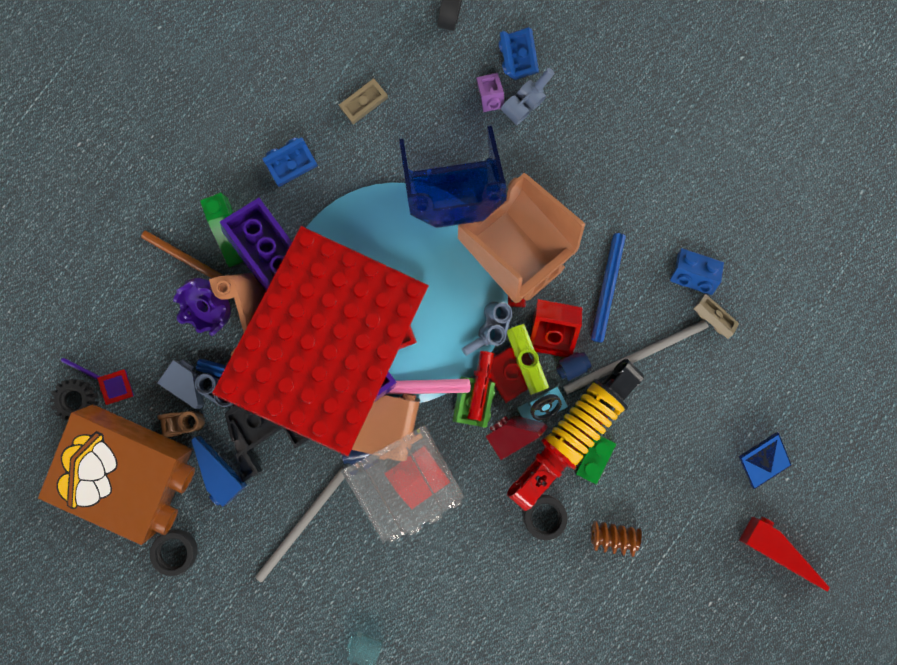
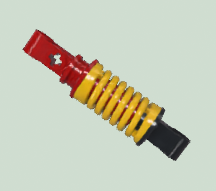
[507,359,644,511]

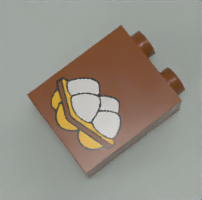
[38,404,195,545]

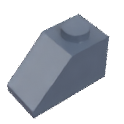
[158,359,204,409]

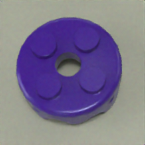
[173,278,231,336]

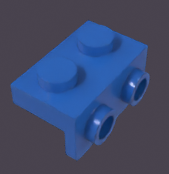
[499,27,539,80]
[262,137,318,187]
[670,248,724,295]

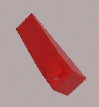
[739,516,830,592]

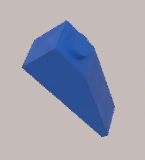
[191,436,247,507]

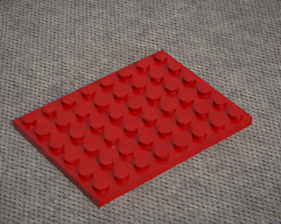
[212,226,429,457]

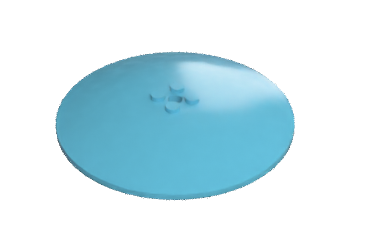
[306,183,508,403]

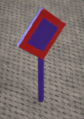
[61,358,134,405]

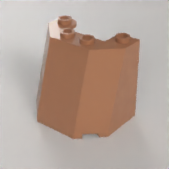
[458,173,585,303]

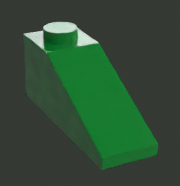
[200,193,244,268]

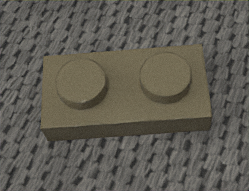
[339,78,388,125]
[694,294,739,339]

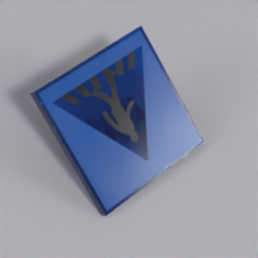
[738,432,792,489]

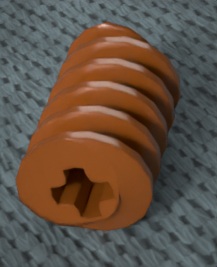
[591,521,642,557]

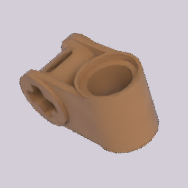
[157,411,205,437]

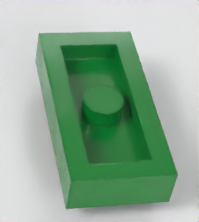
[575,436,616,485]

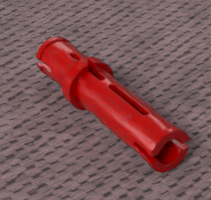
[467,351,495,421]

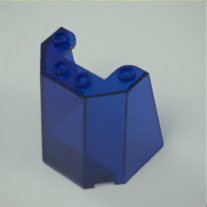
[399,125,506,228]

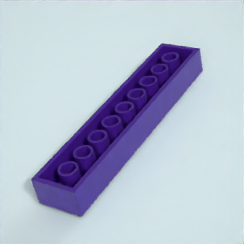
[220,198,397,402]

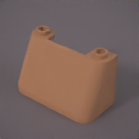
[209,273,266,357]
[352,394,420,460]

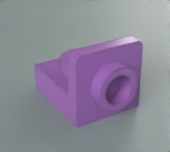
[476,73,504,112]

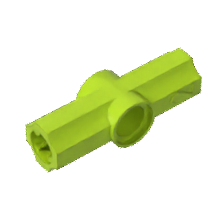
[507,324,549,395]

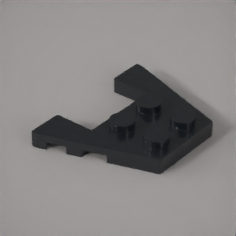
[224,405,310,482]

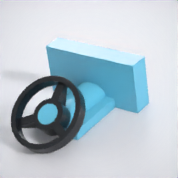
[517,387,568,422]

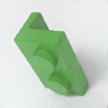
[452,376,495,428]

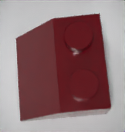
[486,415,548,460]

